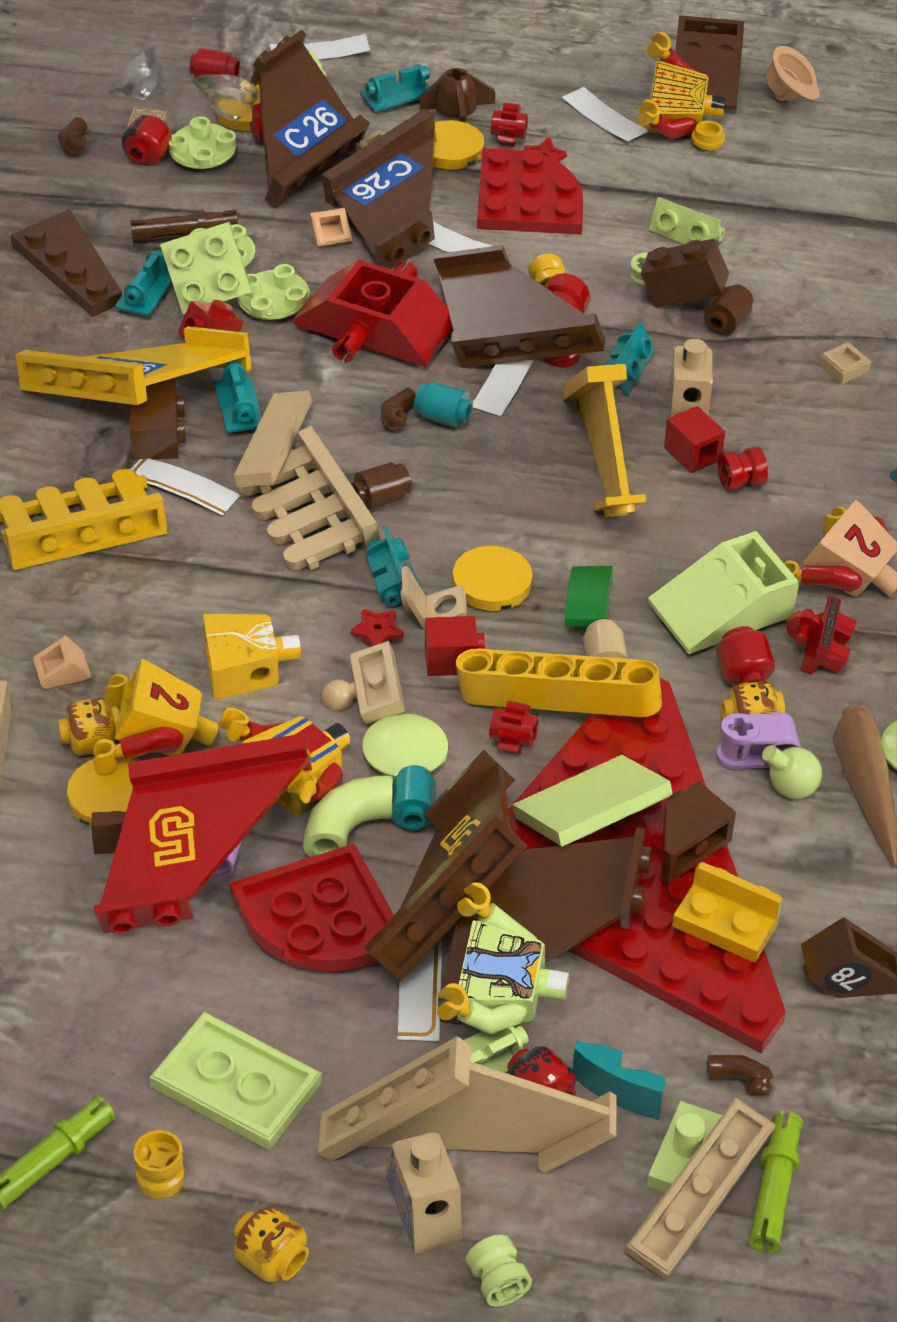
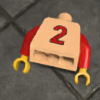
[784,500,897,597]

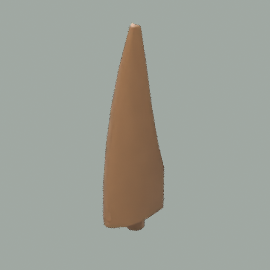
[833,704,897,868]

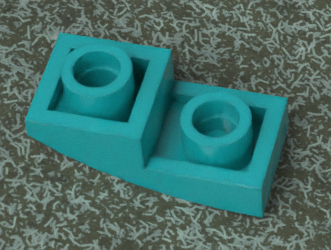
[572,1041,666,1120]

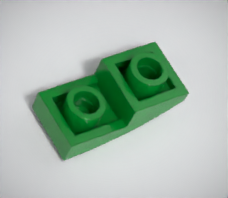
[565,566,613,631]

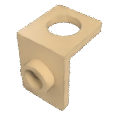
[401,566,467,630]

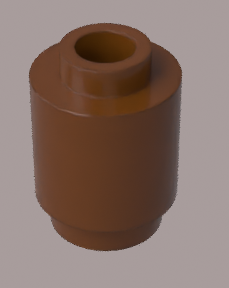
[704,284,753,335]
[351,462,412,510]

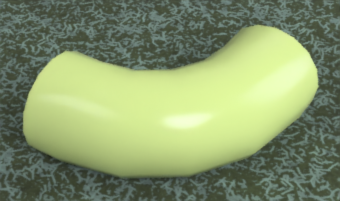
[303,776,392,857]

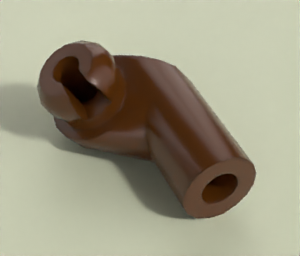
[58,117,87,155]
[380,388,416,431]
[707,1055,774,1096]

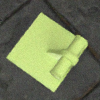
[160,222,252,314]

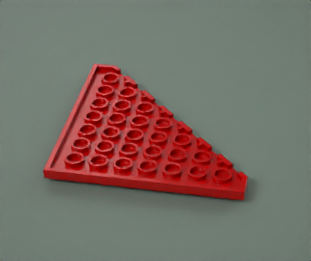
[508,678,786,1053]

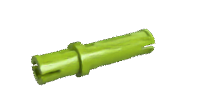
[0,1095,116,1212]
[748,1111,803,1253]

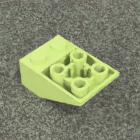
[647,531,799,654]

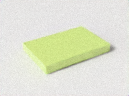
[512,755,673,847]
[150,1012,322,1151]

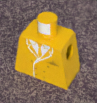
[203,614,301,700]

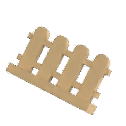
[238,426,380,571]

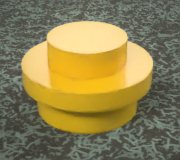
[691,121,725,151]

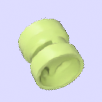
[466,1234,532,1307]

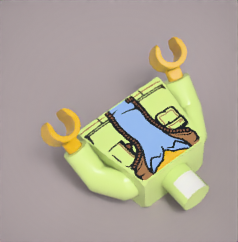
[437,883,569,1034]

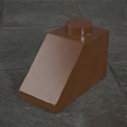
[661,781,736,884]

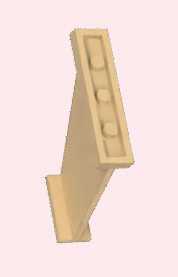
[317,1036,617,1173]

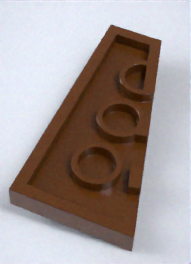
[11,209,122,317]

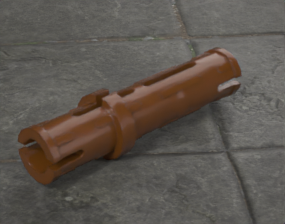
[130,209,238,243]

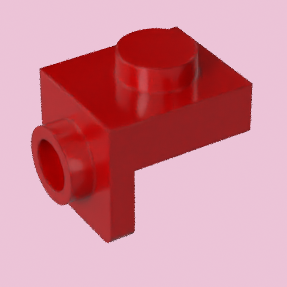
[178,299,244,339]

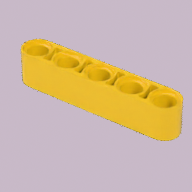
[456,649,662,717]

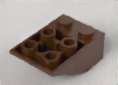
[675,15,744,110]

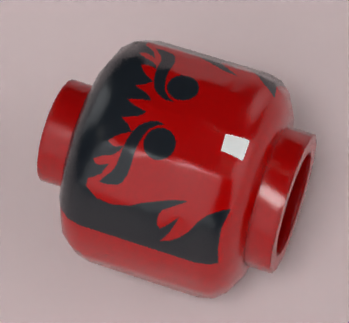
[122,115,172,166]
[507,1046,576,1096]

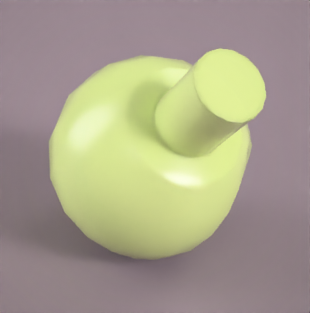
[762,745,822,799]

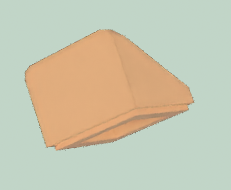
[308,208,352,248]
[32,635,91,689]

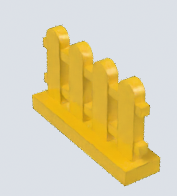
[0,469,168,571]

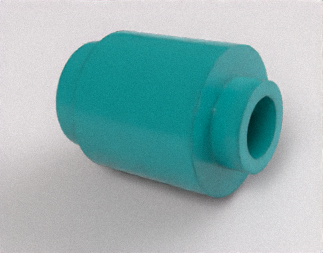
[414,382,473,428]
[391,765,436,830]

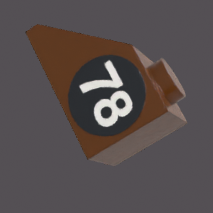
[801,917,897,998]

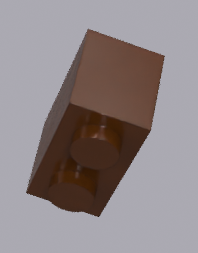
[640,238,729,308]
[130,379,186,460]

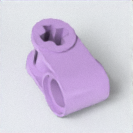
[716,712,801,770]

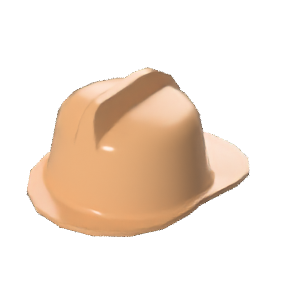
[765,46,819,101]

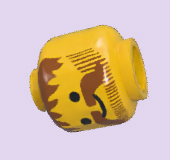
[721,681,785,731]
[58,697,119,757]
[234,1206,309,1283]

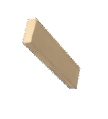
[234,390,312,488]
[624,1097,776,1281]

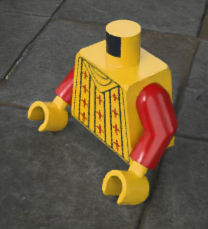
[637,32,726,140]

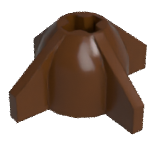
[419,68,496,123]

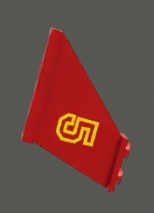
[94,733,312,934]

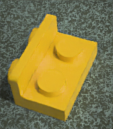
[672,862,782,963]

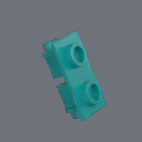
[360,64,430,112]
[115,250,172,317]
[604,322,653,396]
[214,362,262,433]
[366,526,420,607]

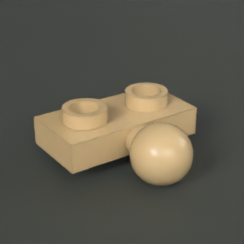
[321,641,405,725]

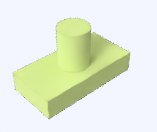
[647,1101,722,1193]

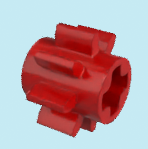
[490,102,528,146]
[489,701,539,754]

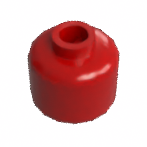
[716,626,775,686]

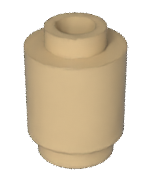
[583,619,628,659]

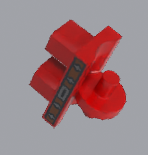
[786,595,856,675]

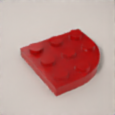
[477,148,583,235]
[229,843,394,973]

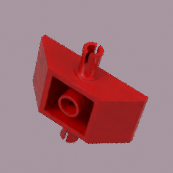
[294,260,454,367]

